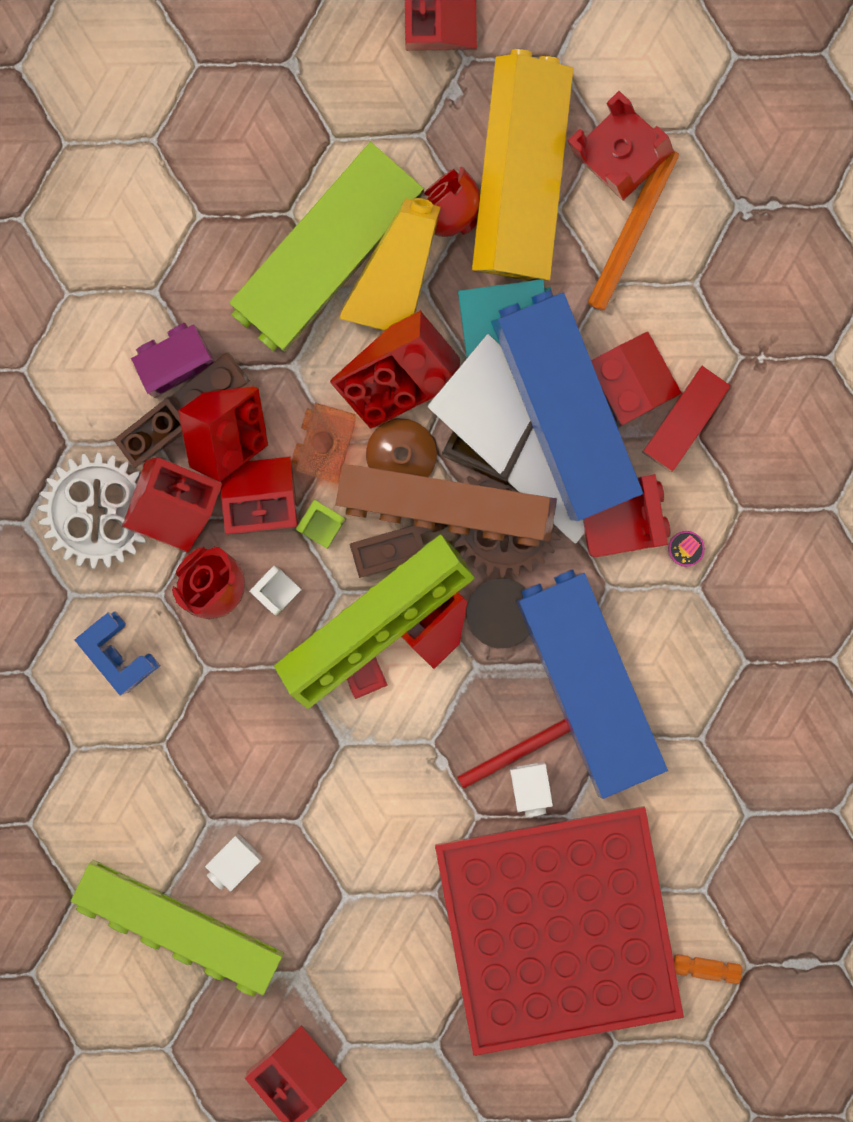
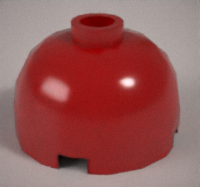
[424,167,481,237]
[172,546,245,620]

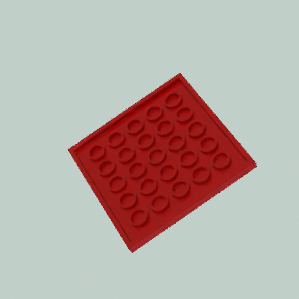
[435,806,684,1056]

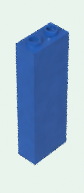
[491,289,644,521]
[516,569,668,799]

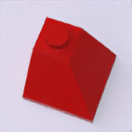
[401,592,468,669]

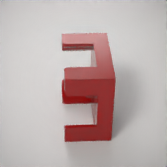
[568,91,674,201]

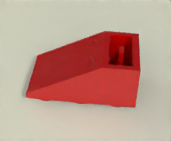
[330,310,460,429]

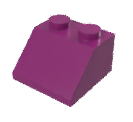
[131,323,215,398]

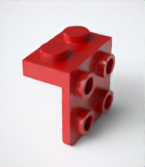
[583,474,671,557]

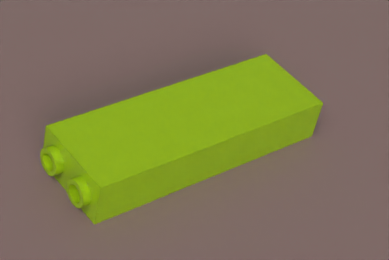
[229,141,424,353]

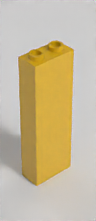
[472,49,573,281]

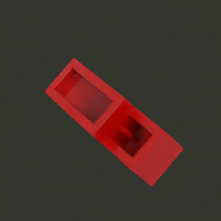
[642,366,731,472]

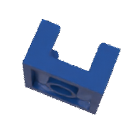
[74,611,161,696]

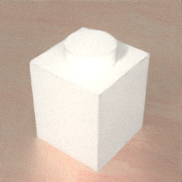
[510,762,553,817]
[205,833,263,892]

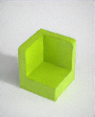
[296,499,346,549]

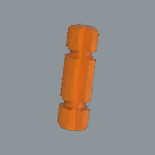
[673,954,743,984]

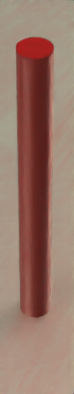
[457,719,571,789]

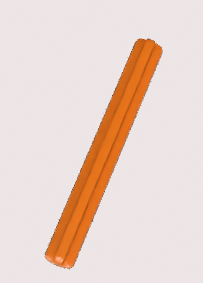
[588,150,679,311]

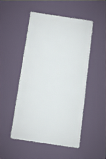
[428,334,585,543]

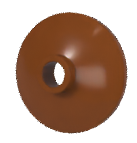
[366,419,437,477]

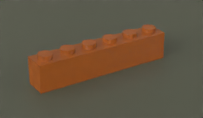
[335,463,557,547]

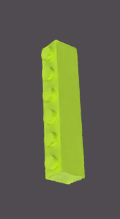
[274,534,475,709]
[70,859,284,997]

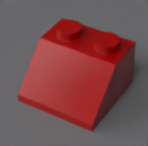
[591,331,682,428]

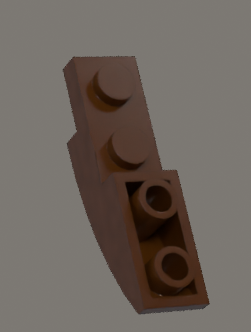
[113,353,250,468]

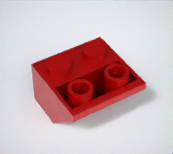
[405,0,477,51]
[178,386,268,482]
[221,456,299,535]
[122,457,222,553]
[244,1025,347,1122]

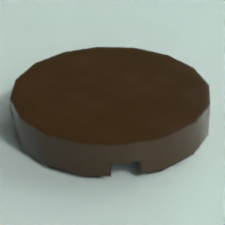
[466,578,529,649]

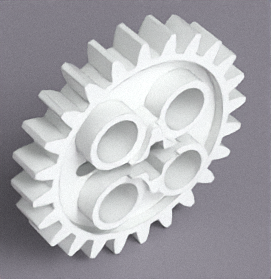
[37,453,145,569]

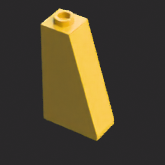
[340,198,441,330]

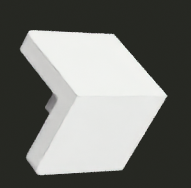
[249,565,302,616]

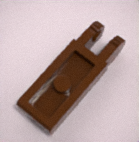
[349,523,454,578]

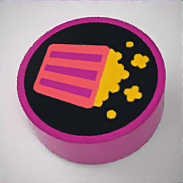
[668,531,705,567]

